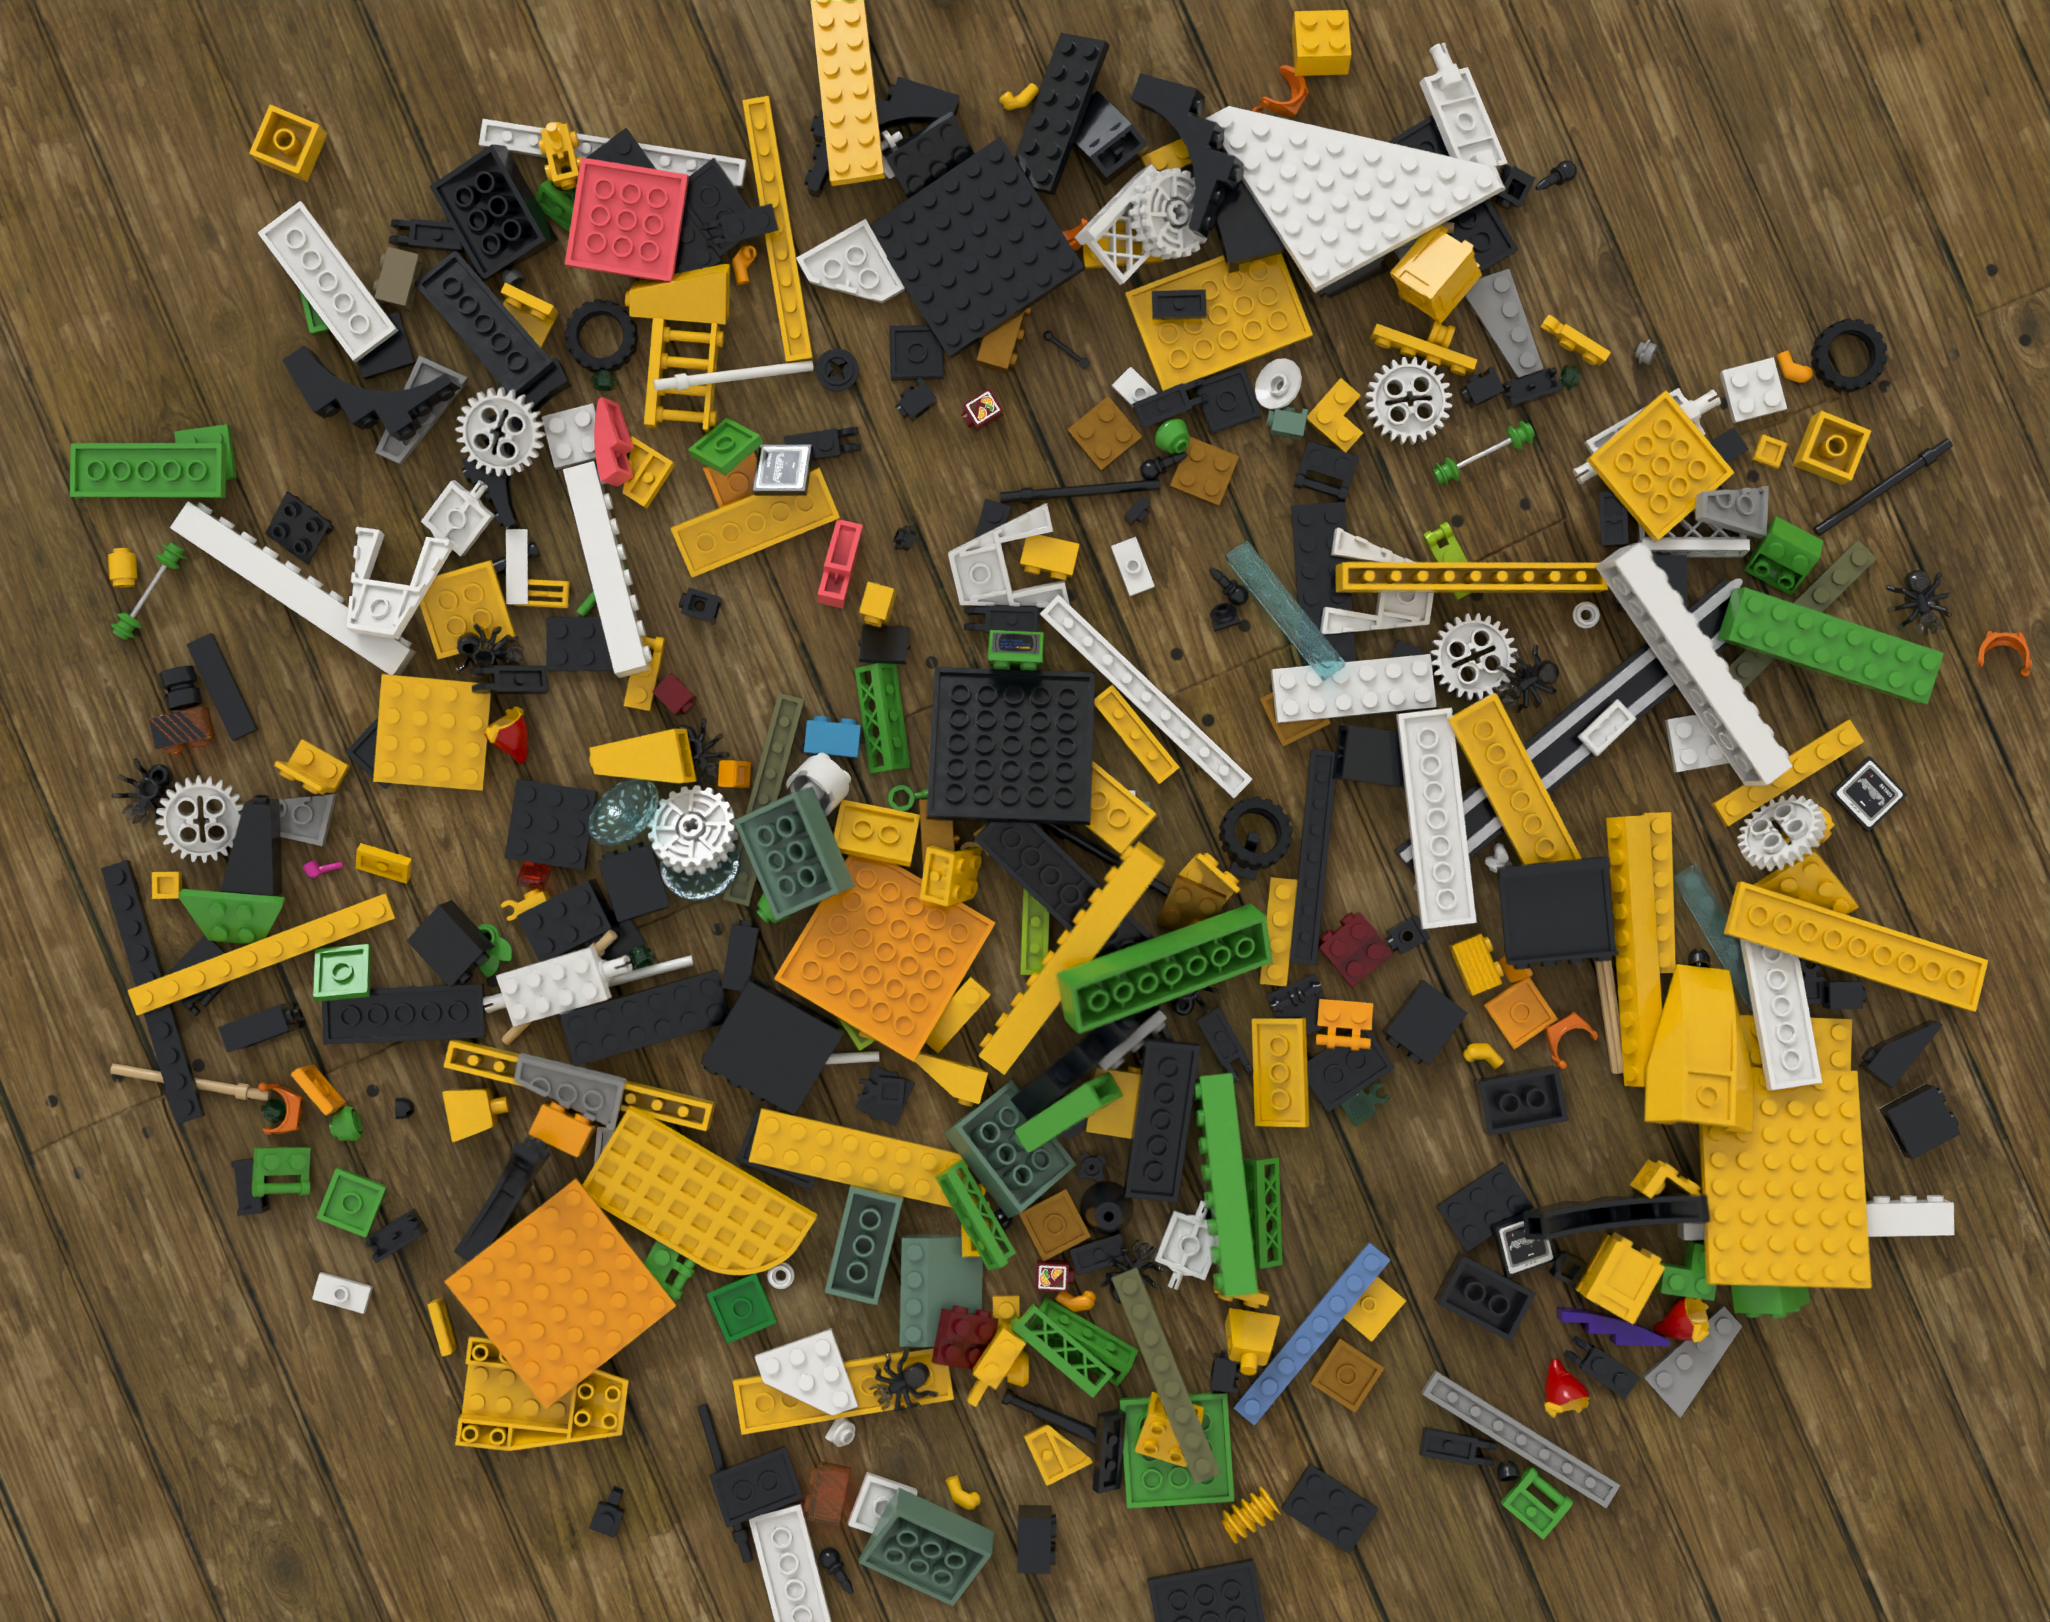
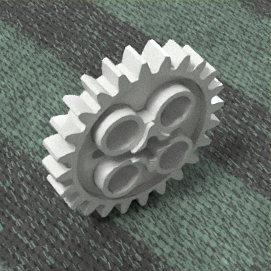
[1365,357,1452,445]
[456,387,545,476]
[1429,613,1517,700]
[156,775,244,863]
[1737,795,1827,871]

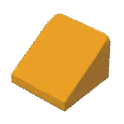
[718,760,751,789]
[1499,956,1533,983]

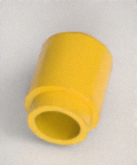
[108,548,138,588]

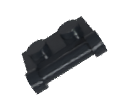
[1293,440,1359,502]

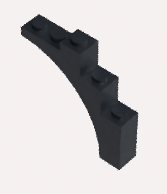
[1131,73,1244,238]
[805,77,960,198]
[282,346,461,441]
[462,357,572,529]
[1010,1003,1162,1120]
[454,1137,551,1262]
[1523,1191,1711,1240]

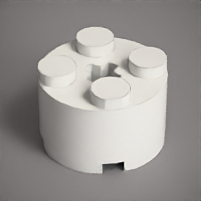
[786,753,851,817]

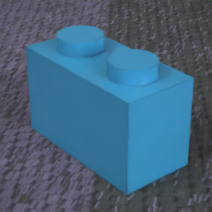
[804,716,862,758]

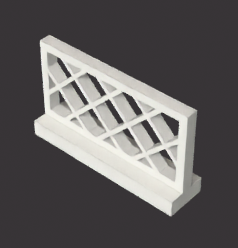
[1075,164,1157,285]
[1637,508,1750,558]

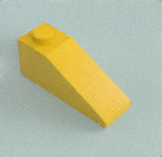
[925,976,991,1053]
[915,1052,988,1107]

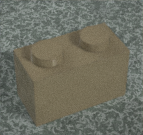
[373,246,425,312]

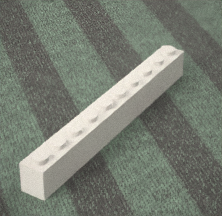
[170,501,416,676]
[1677,1195,1954,1240]

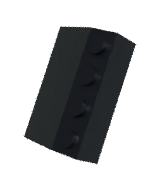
[429,144,558,281]

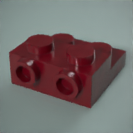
[1318,912,1393,988]
[931,1305,998,1369]

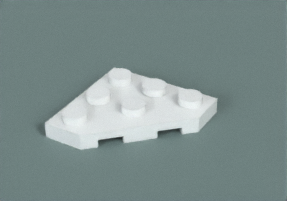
[796,219,905,303]
[755,1328,859,1416]

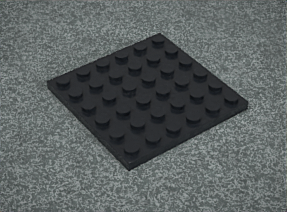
[869,137,1086,359]
[926,667,1095,825]

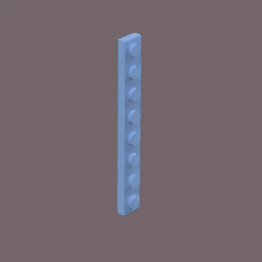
[1233,1242,1390,1425]

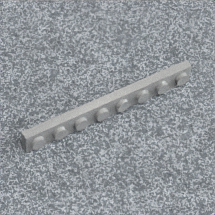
[1421,1370,1620,1509]

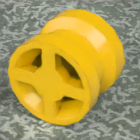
[1426,320,1455,349]

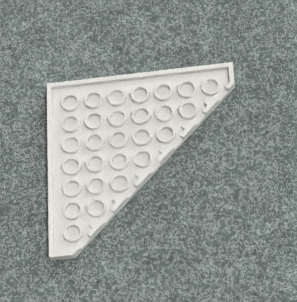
[1206,106,1502,293]

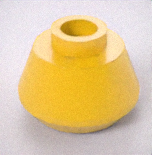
[1004,1350,1029,1387]

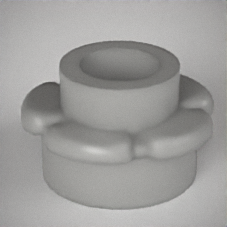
[1635,339,1658,365]

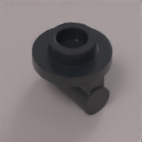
[1210,603,1240,632]

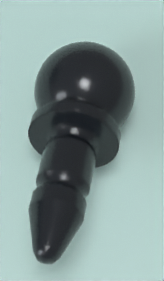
[1535,160,1577,191]
[1140,452,1187,480]
[1209,567,1249,606]
[819,1547,853,1595]

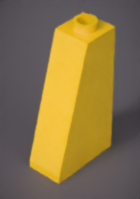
[625,264,730,325]
[589,729,696,783]

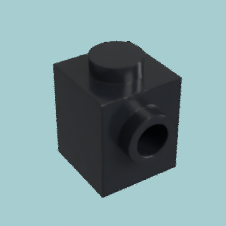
[1822,980,1866,1009]

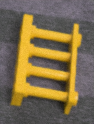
[644,318,724,433]

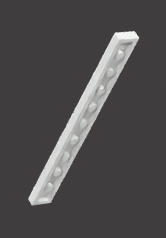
[479,119,747,189]
[1040,595,1252,798]

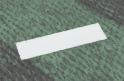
[506,529,528,604]

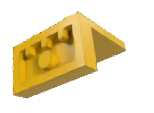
[501,283,559,349]
[274,739,350,795]
[920,845,982,907]
[1179,853,1241,905]
[1630,1159,1701,1198]
[1135,1392,1204,1467]

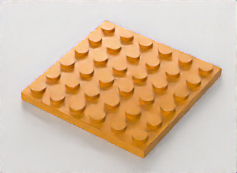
[774,855,996,1062]
[444,1178,676,1409]

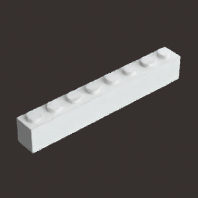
[563,461,653,678]

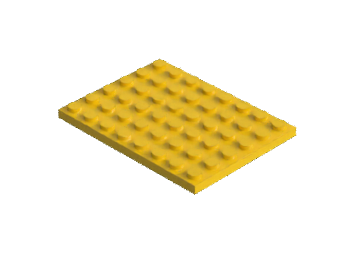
[1699,1067,1871,1289]

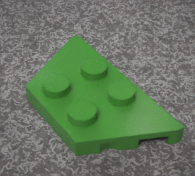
[178,889,285,944]

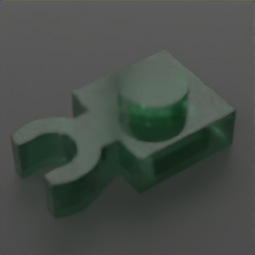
[1340,1082,1390,1127]

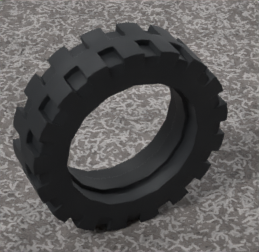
[564,299,638,373]
[1811,318,1887,393]
[1219,796,1293,871]

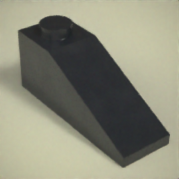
[1859,1020,1942,1088]

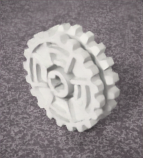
[1129,168,1210,260]
[648,785,739,875]

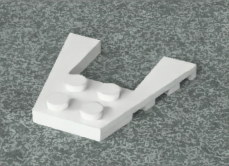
[948,503,1070,608]
[346,527,455,639]
[1320,528,1434,635]

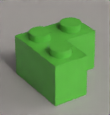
[1654,1240,1717,1301]
[1731,1285,1810,1318]

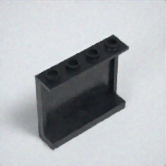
[1215,179,1288,273]
[1497,856,1619,969]
[700,975,844,1115]

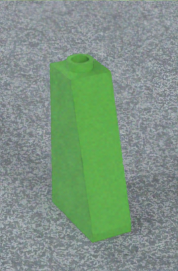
[1014,1072,1124,1153]

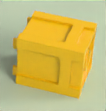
[1390,225,1482,324]
[1575,1232,1665,1325]

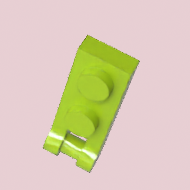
[1422,522,1470,601]

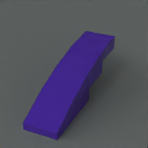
[1557,1307,1670,1346]

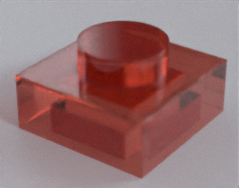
[517,861,551,890]

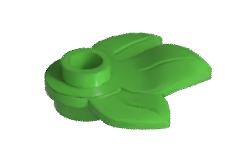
[477,924,513,977]

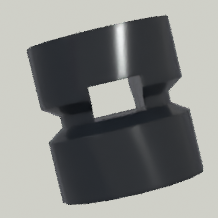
[159,666,203,711]

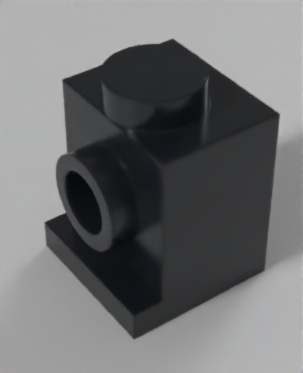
[1494,165,1535,210]
[1459,366,1504,409]
[895,377,938,422]
[679,588,723,625]
[1385,915,1431,954]
[1209,1350,1241,1394]

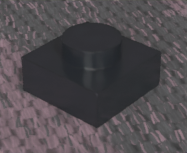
[1124,496,1151,525]
[1549,1250,1588,1286]

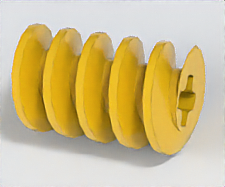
[1221,1487,1281,1544]

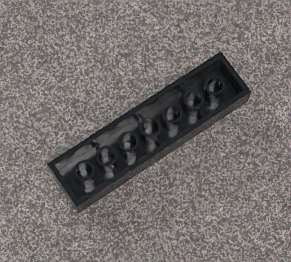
[974,822,1154,958]

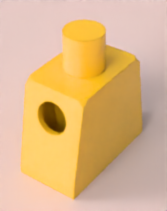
[442,1088,510,1142]
[1225,1308,1280,1375]

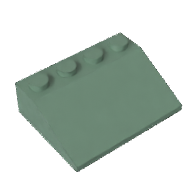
[734,787,855,920]
[944,1080,1076,1218]
[899,1234,983,1347]
[858,1488,994,1606]

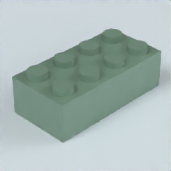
[824,1185,904,1305]

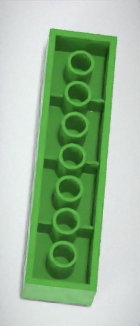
[1717,588,1944,704]
[1057,903,1272,1034]
[1193,1073,1258,1297]

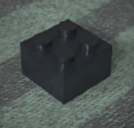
[1017,1505,1056,1574]

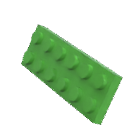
[70,443,226,498]

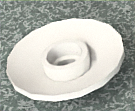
[1255,358,1302,410]

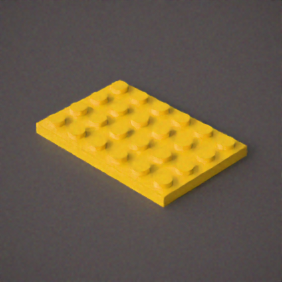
[1125,254,1313,391]

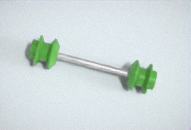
[1432,420,1535,487]
[110,542,187,640]

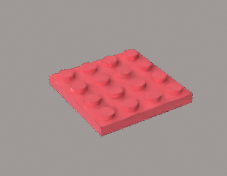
[565,157,689,282]

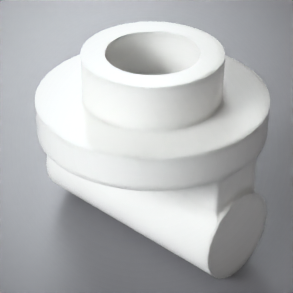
[1485,843,1512,873]
[825,1417,855,1447]

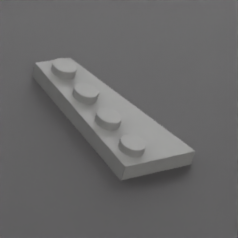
[1464,269,1543,379]
[375,356,470,465]
[514,1053,627,1132]
[1642,1305,1742,1418]

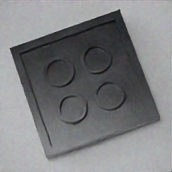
[505,779,598,870]

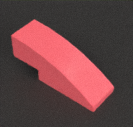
[594,397,634,487]
[818,519,863,609]

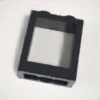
[218,1002,304,1053]

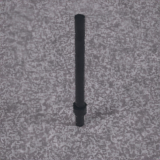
[1813,438,1953,536]
[1000,479,1160,504]
[1041,824,1171,897]
[697,1404,754,1563]

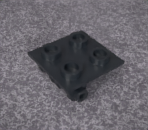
[265,491,334,565]
[1266,974,1326,1036]

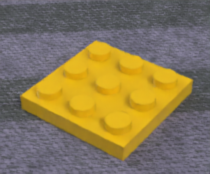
[420,560,516,659]

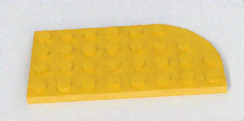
[583,1105,818,1275]

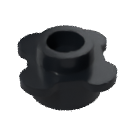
[893,525,916,551]
[1078,1153,1106,1182]

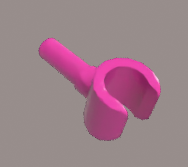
[303,860,344,878]

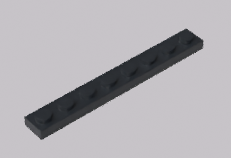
[1289,749,1335,965]

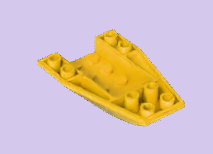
[1644,964,1754,1133]
[455,1336,629,1451]

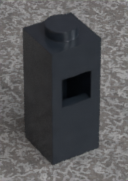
[721,919,761,991]

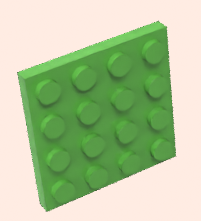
[1119,1391,1234,1509]

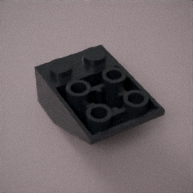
[1073,90,1148,186]

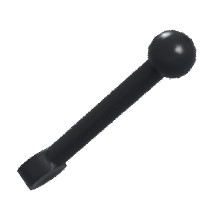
[1043,331,1090,369]

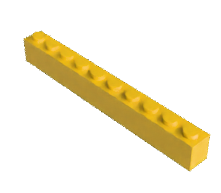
[1336,562,1608,593]
[1606,815,1662,1087]
[979,841,1165,1075]
[443,1039,716,1131]

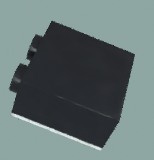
[1878,1084,1960,1159]

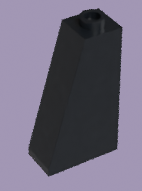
[220,795,282,896]

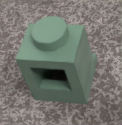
[1266,407,1308,440]

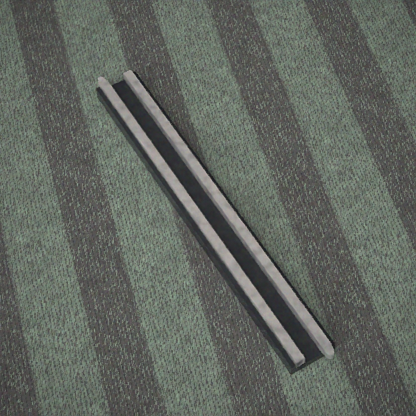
[1394,578,1743,891]

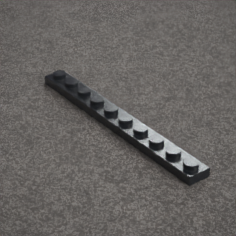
[101,860,206,1124]

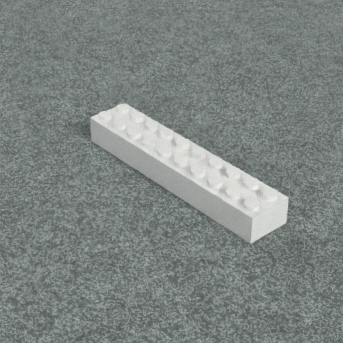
[1595,542,1792,786]

